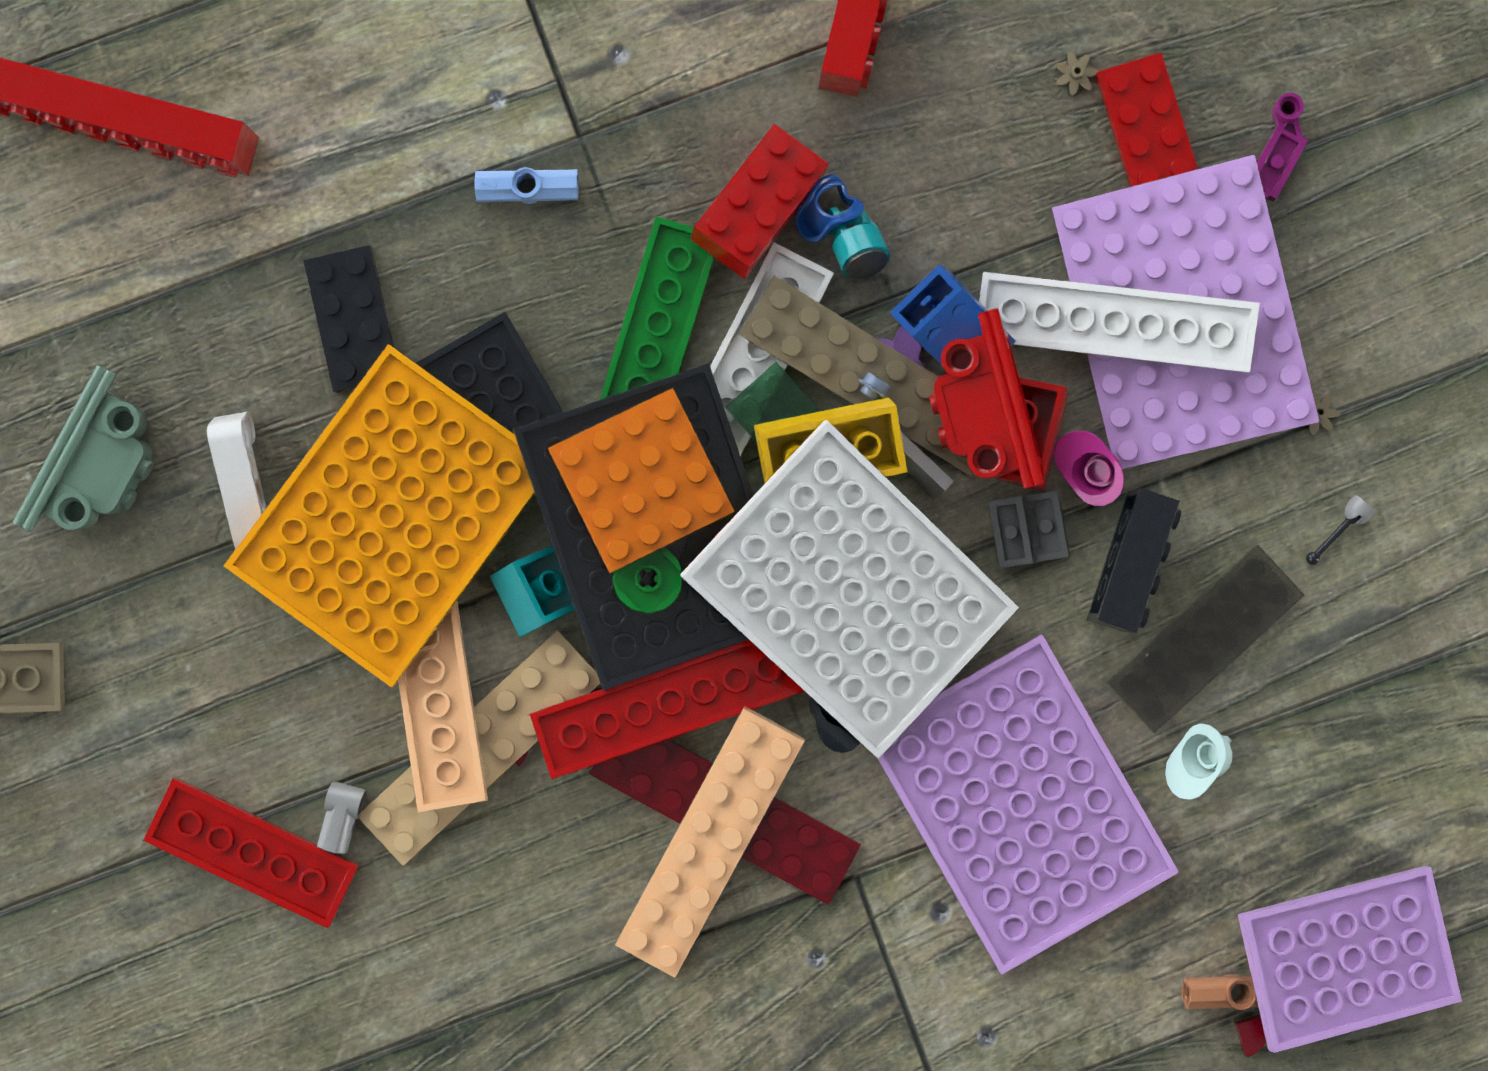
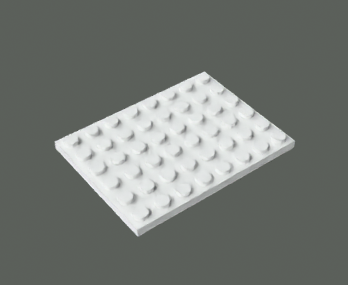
[680,420,1019,759]

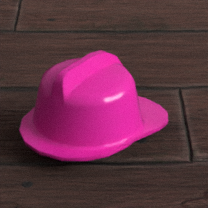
[1054,431,1124,506]

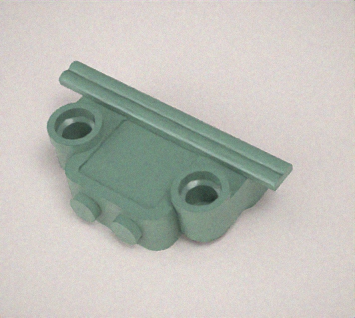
[12,365,153,532]

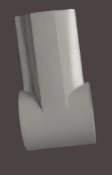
[317,781,367,854]

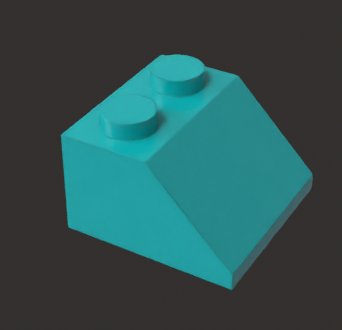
[489,546,575,637]

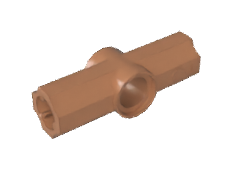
[1181,974,1258,1010]

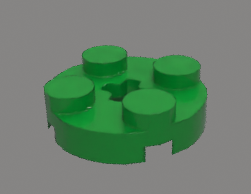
[613,548,682,614]

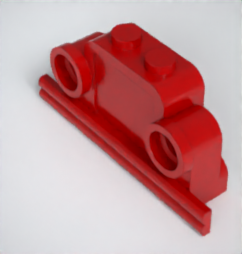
[929,308,1045,489]

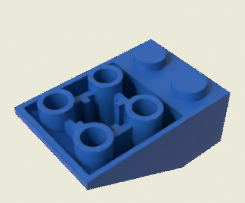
[890,264,1016,365]

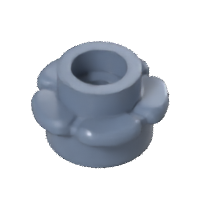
[859,372,891,400]

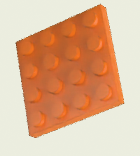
[548,388,735,574]

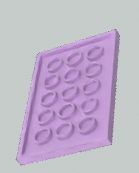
[1238,866,1462,1053]

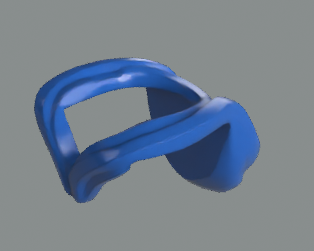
[795,174,864,242]

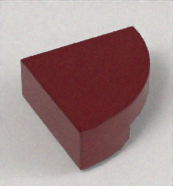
[1234,1015,1266,1057]

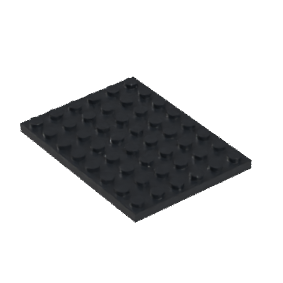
[513,363,754,691]

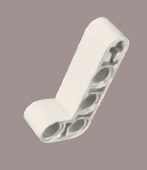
[207,411,267,549]

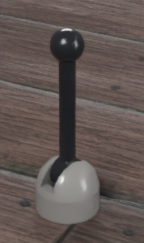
[1306,495,1376,565]

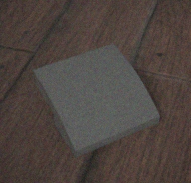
[988,490,1070,568]

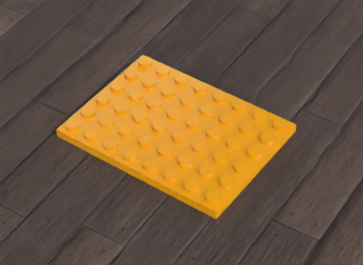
[224,344,535,688]

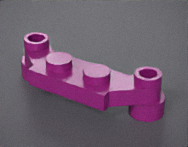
[1257,93,1308,202]

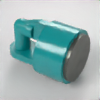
[827,207,890,279]

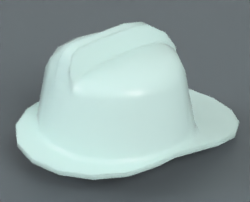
[1165,724,1232,800]

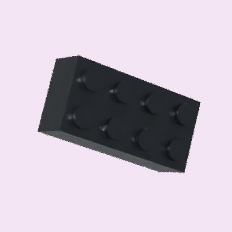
[1086,488,1182,633]

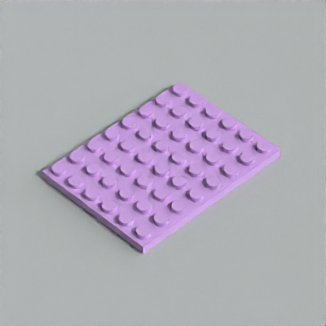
[1052,155,1319,469]
[877,634,1179,975]

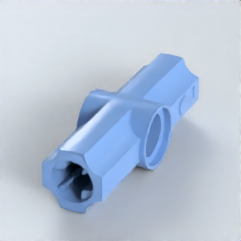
[475,167,579,204]

